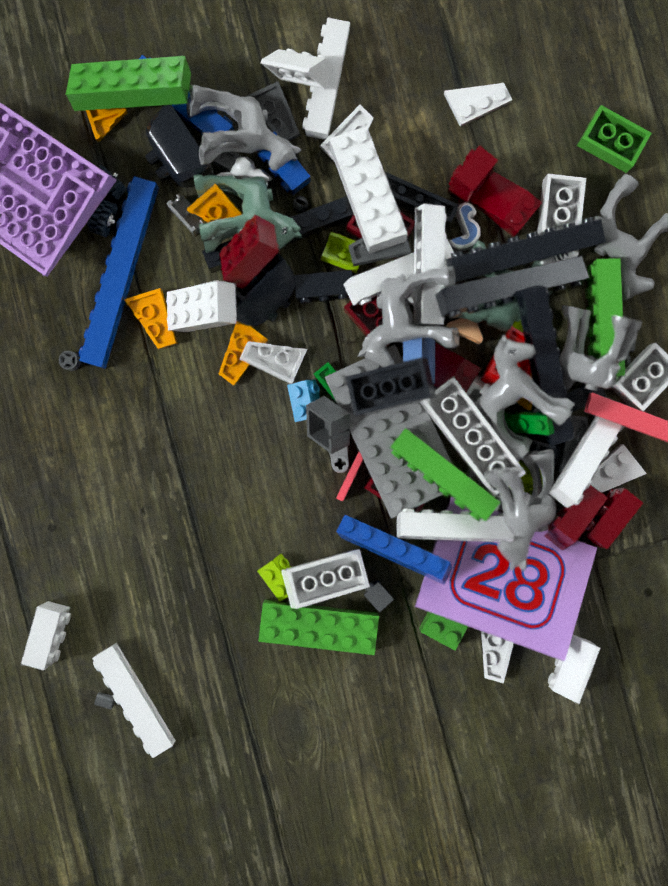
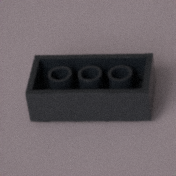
[346,357,436,416]

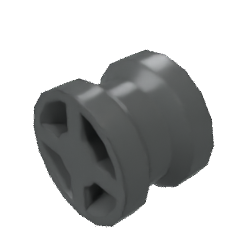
[59,351,81,371]

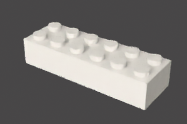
[329,126,407,254]
[420,377,526,497]

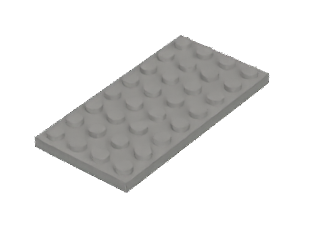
[325,345,453,518]

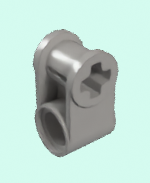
[329,446,349,473]

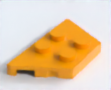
[86,108,128,142]

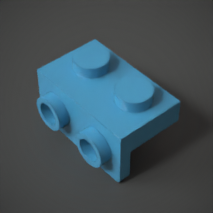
[287,379,320,422]

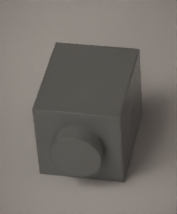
[363,580,394,612]

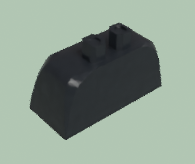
[145,105,215,188]
[235,253,296,327]

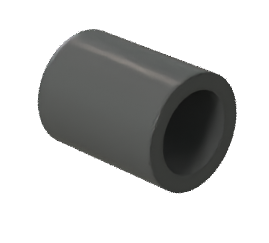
[94,692,115,710]

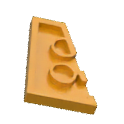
[187,183,243,223]
[124,288,178,349]
[219,321,268,386]

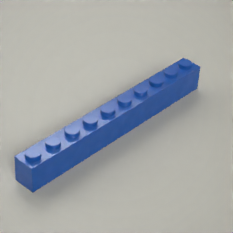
[78,176,159,369]

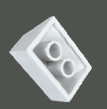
[261,49,334,89]
[548,635,600,703]

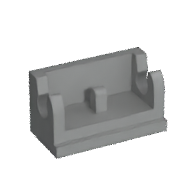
[166,194,208,236]

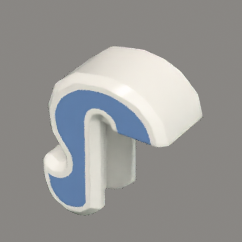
[449,203,480,252]

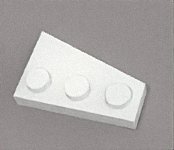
[444,83,512,127]
[320,105,373,162]
[240,341,307,384]
[591,444,647,493]
[481,631,514,683]

